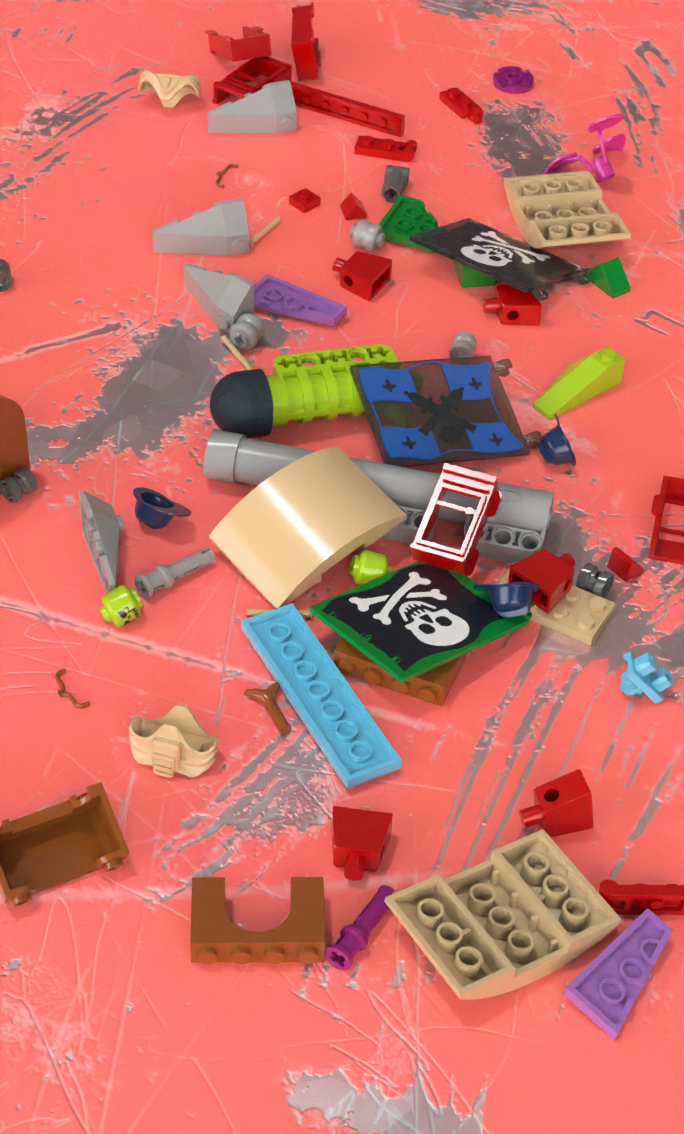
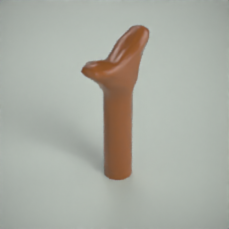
[244,682,291,734]

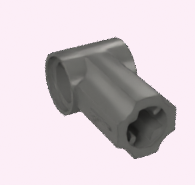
[381,165,410,203]

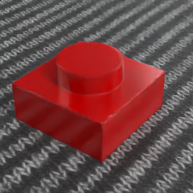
[289,188,321,213]

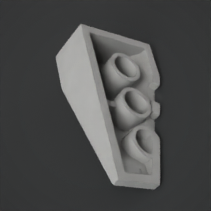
[207,80,297,134]
[152,199,249,256]
[183,264,254,334]
[78,491,124,593]

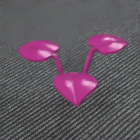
[544,113,626,183]

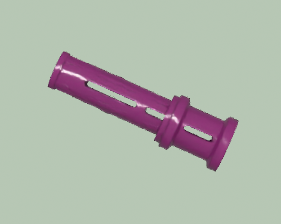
[325,885,394,970]

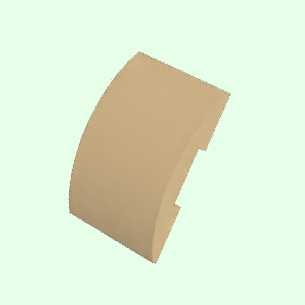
[504,170,632,248]
[209,446,407,609]
[384,829,622,1000]

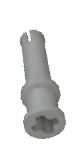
[135,547,216,599]

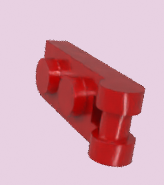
[354,135,418,162]
[599,879,684,915]

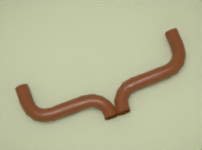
[215,164,239,188]
[55,668,90,708]

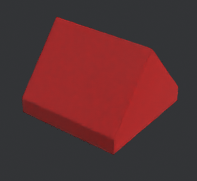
[340,192,367,220]
[607,547,644,582]

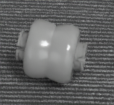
[350,219,385,252]
[230,313,265,349]

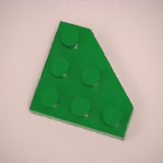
[379,195,444,254]

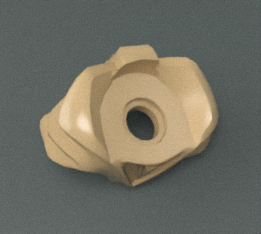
[137,70,202,108]
[129,704,220,778]

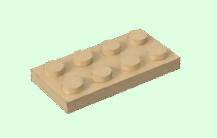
[498,562,616,645]

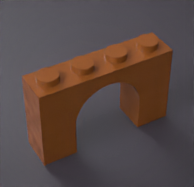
[334,637,467,706]
[190,877,325,964]

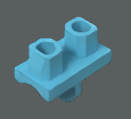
[620,651,673,704]

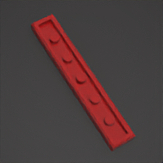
[291,81,405,137]

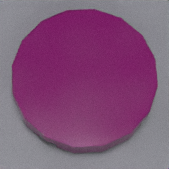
[493,66,534,94]

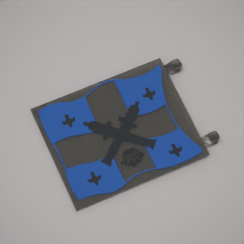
[349,355,542,467]

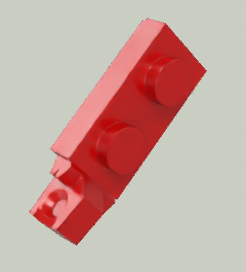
[439,87,484,125]

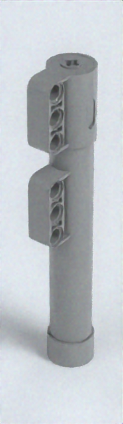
[203,429,554,563]

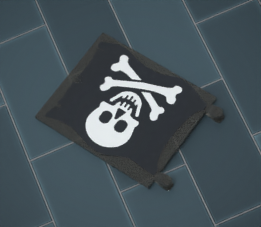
[409,218,593,301]

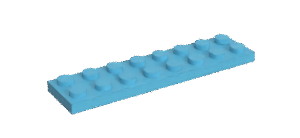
[241,603,402,789]

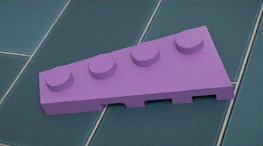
[254,274,347,326]
[563,908,673,1040]

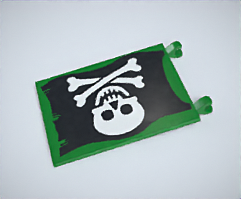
[309,561,534,683]

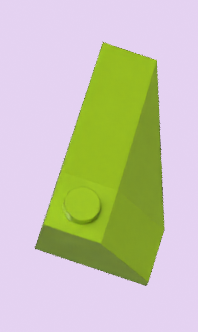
[532,347,625,420]

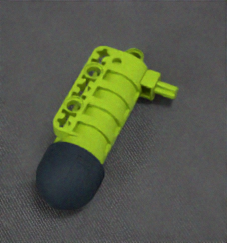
[210,344,423,438]

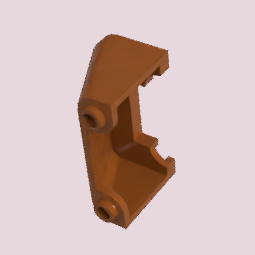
[0,782,130,907]

